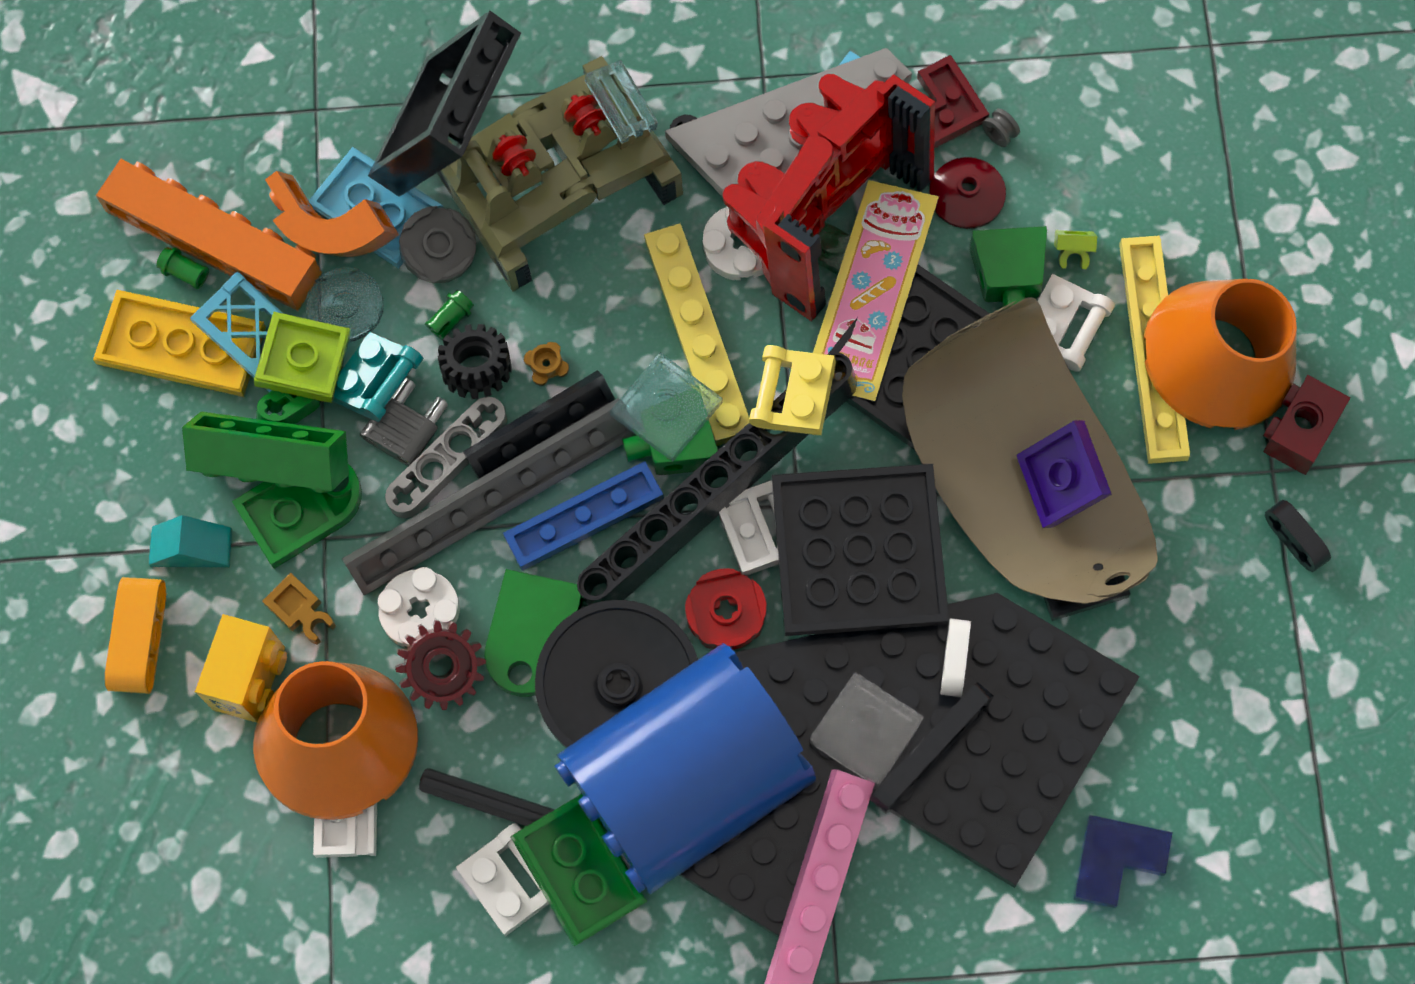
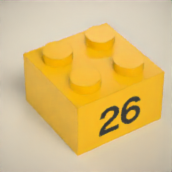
[195,614,287,723]

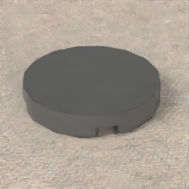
[399,206,476,283]

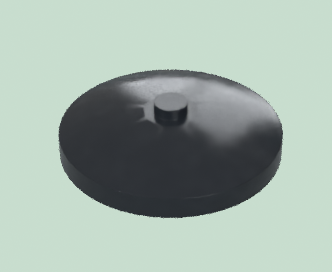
[535,600,698,748]

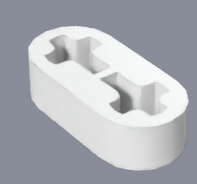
[940,618,971,697]

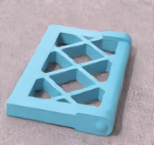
[190,272,284,392]

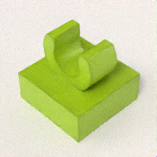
[1054,230,1097,269]

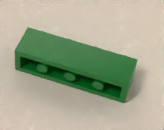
[182,412,349,493]

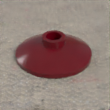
[929,157,1006,229]

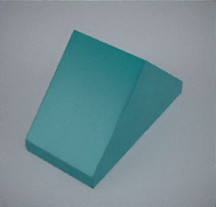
[149,515,232,568]

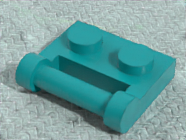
[332,332,424,422]

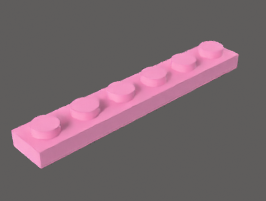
[764,769,875,984]

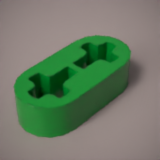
[256,390,321,424]

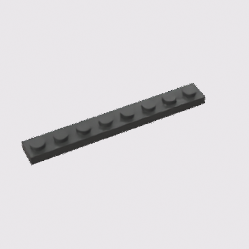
[342,398,639,595]

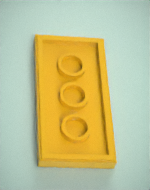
[93,290,266,397]

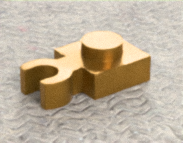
[262,573,336,645]

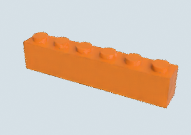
[96,159,322,311]

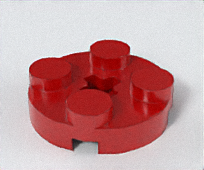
[685,568,767,650]

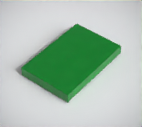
[510,794,647,946]

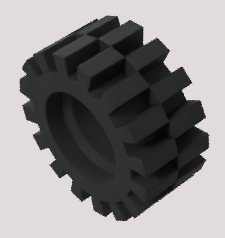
[438,324,512,399]

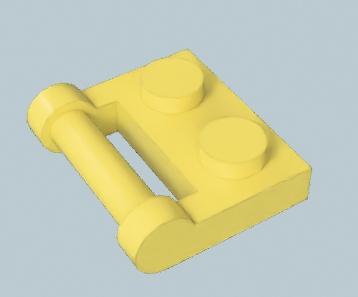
[749,345,836,436]

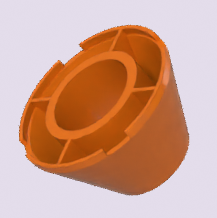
[1143,279,1297,430]
[253,661,418,820]

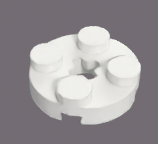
[703,206,764,280]
[378,567,460,647]

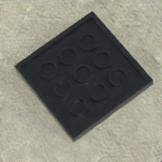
[828,265,990,450]
[772,464,949,636]

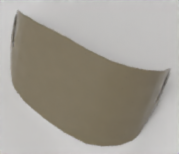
[902,297,1158,604]

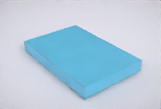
[309,147,444,269]

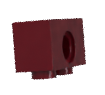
[1263,375,1351,475]

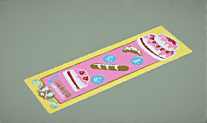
[813,180,939,401]

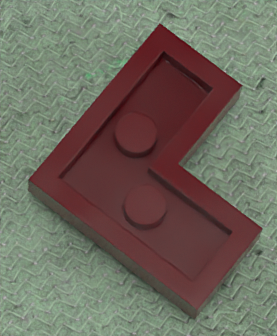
[917,55,989,149]

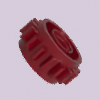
[395,620,486,710]

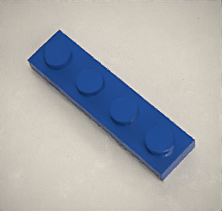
[503,461,664,571]

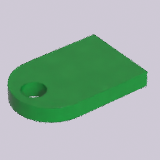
[232,464,362,569]
[484,569,583,697]

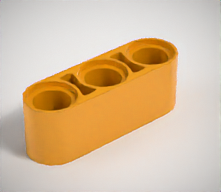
[105,577,167,694]

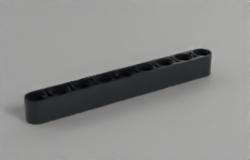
[577,352,857,605]

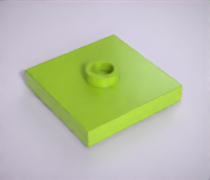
[254,311,350,403]

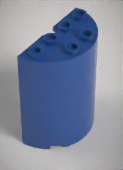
[555,643,816,895]

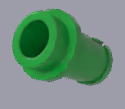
[156,247,209,289]
[425,290,474,340]

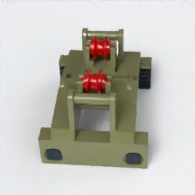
[437,56,683,292]

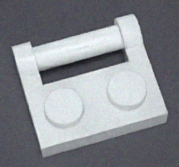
[1038,274,1115,372]
[719,480,779,576]
[456,823,549,937]

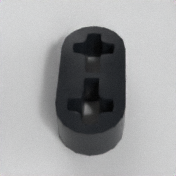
[1265,500,1331,572]

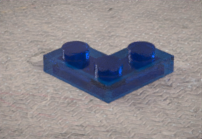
[1074,815,1173,908]

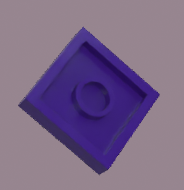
[1016,420,1112,528]

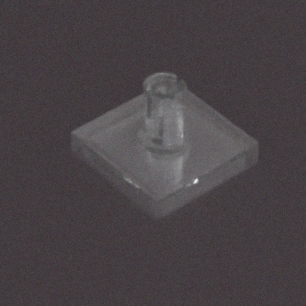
[809,672,924,788]

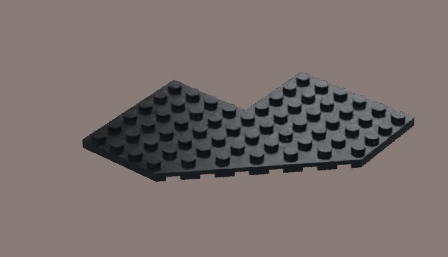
[581,593,1140,938]

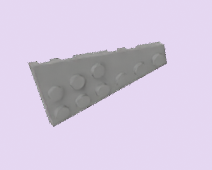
[665,48,912,197]

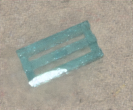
[585,60,658,143]

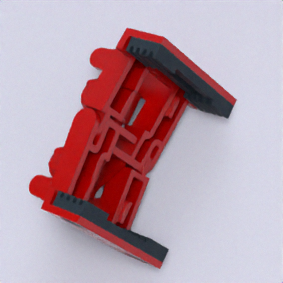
[723,74,935,322]

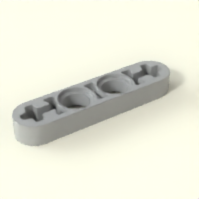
[385,397,507,518]

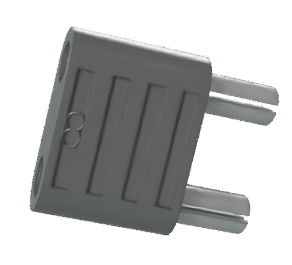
[360,378,448,466]

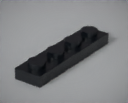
[463,370,615,479]

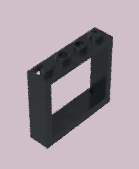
[368,11,521,197]

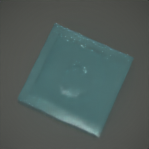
[610,352,723,462]

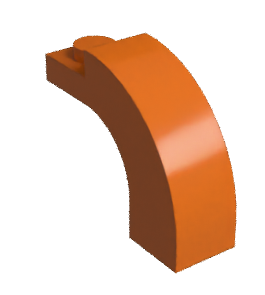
[265,171,399,257]

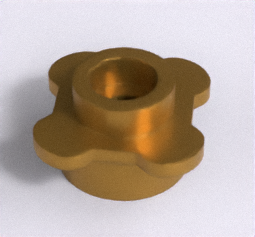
[524,342,569,385]

